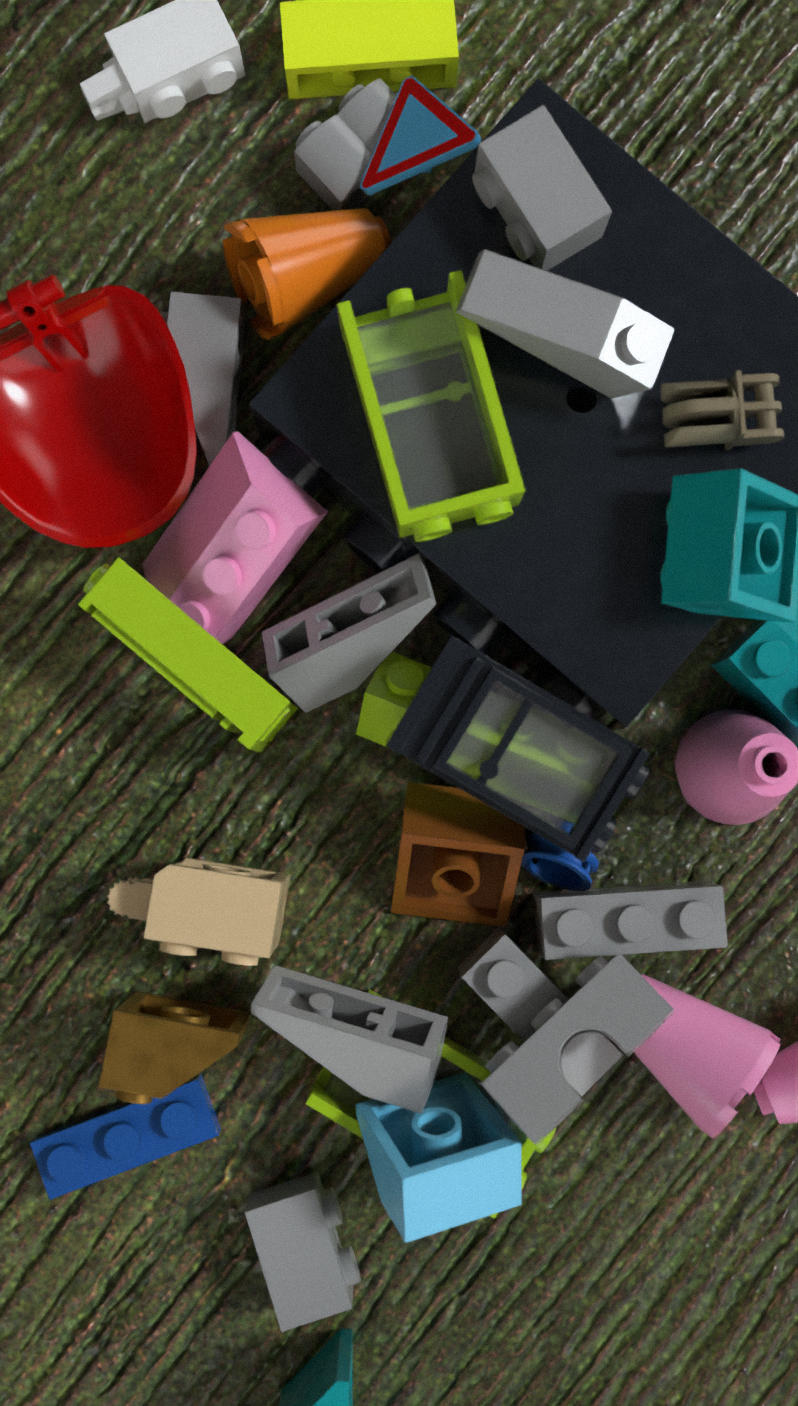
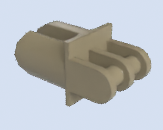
[660,370,784,450]

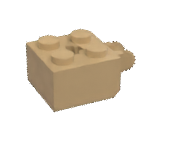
[107,858,291,966]

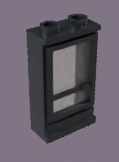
[386,634,650,862]

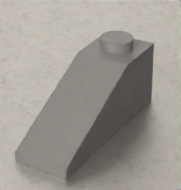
[456,250,675,399]
[160,292,247,466]
[262,553,436,713]
[458,927,623,1096]
[251,965,448,1114]

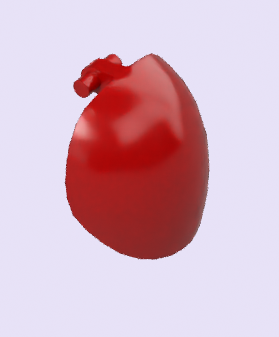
[0,274,197,548]

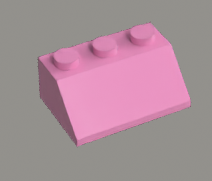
[142,431,328,644]

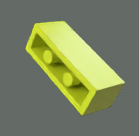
[280,0,459,99]

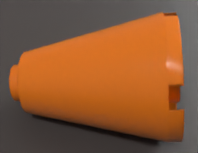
[222,208,390,340]

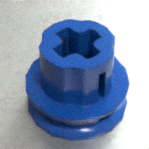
[521,813,599,891]

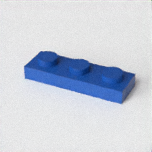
[30,1074,221,1200]

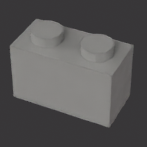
[472,105,612,271]
[245,1172,361,1332]

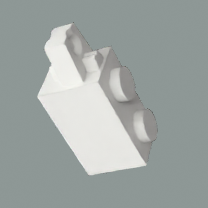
[80,0,245,123]

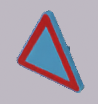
[360,76,481,196]

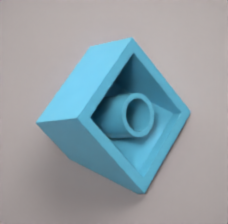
[355,1072,522,1243]

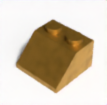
[99,991,252,1104]

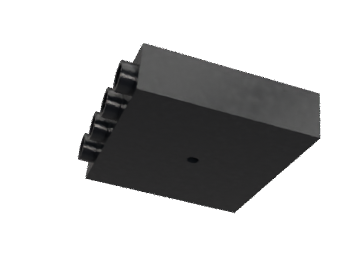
[249,78,798,731]

